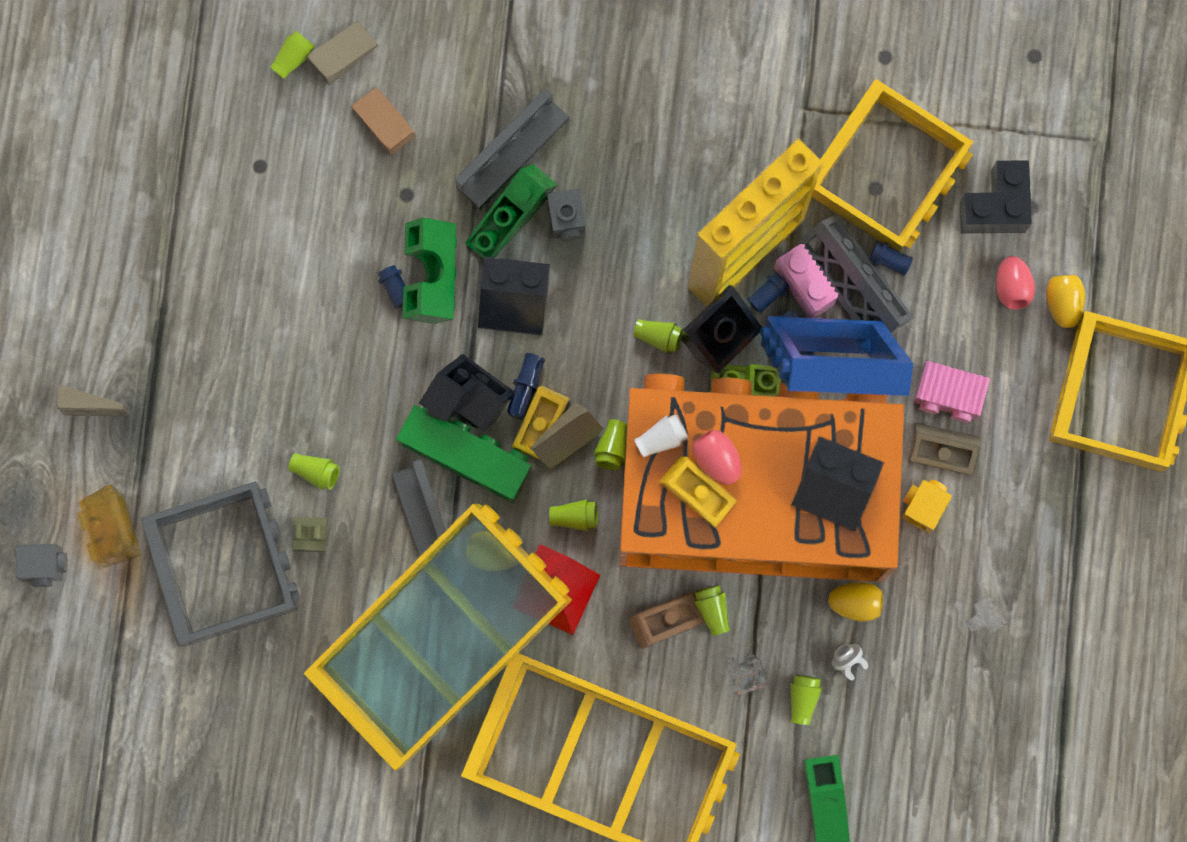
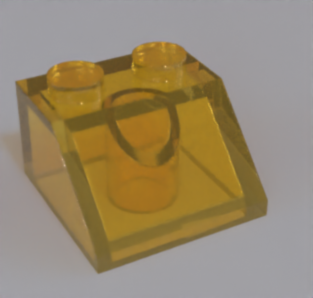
[77,484,142,568]

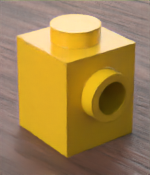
[901,479,952,534]

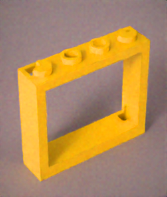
[812,78,973,252]
[1048,311,1187,472]

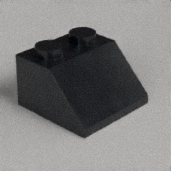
[478,257,550,336]
[681,284,762,374]
[791,436,884,532]

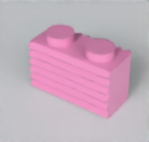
[774,244,838,318]
[913,361,990,423]

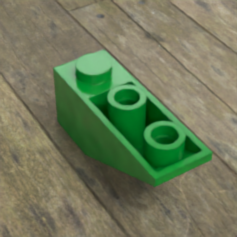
[465,164,557,259]
[802,754,850,842]

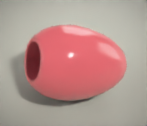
[996,256,1035,310]
[692,430,742,485]

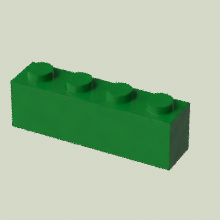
[396,404,532,504]

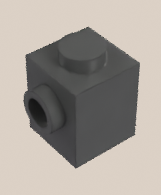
[547,188,586,241]
[16,544,68,587]

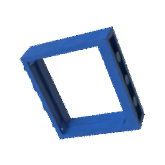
[760,316,914,396]

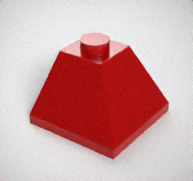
[513,544,600,635]

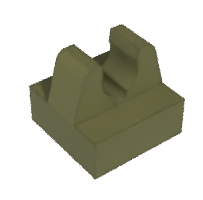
[292,517,328,552]

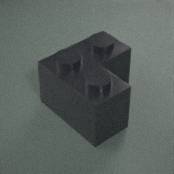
[960,160,1032,234]
[419,354,515,432]

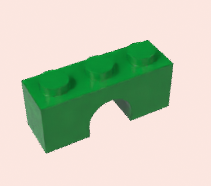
[402,217,457,324]

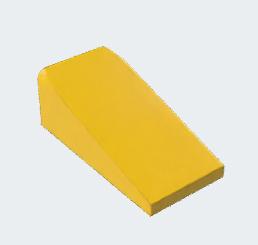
[512,386,570,460]
[659,456,737,527]

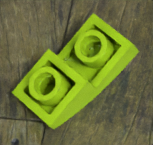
[710,364,781,397]

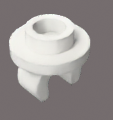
[831,643,868,681]

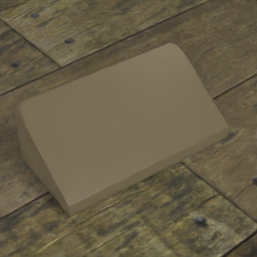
[908,423,981,475]

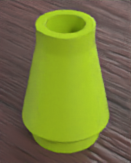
[270,30,316,79]
[633,319,684,354]
[593,419,627,471]
[288,453,340,490]
[549,499,599,532]
[694,584,730,636]
[790,675,823,725]

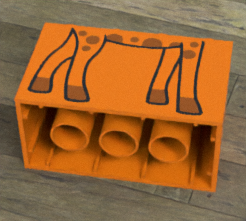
[619,374,904,582]

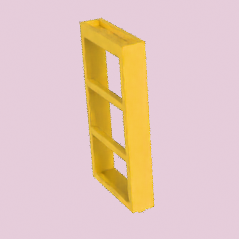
[461,653,740,842]

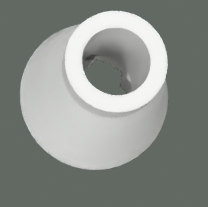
[634,414,689,458]

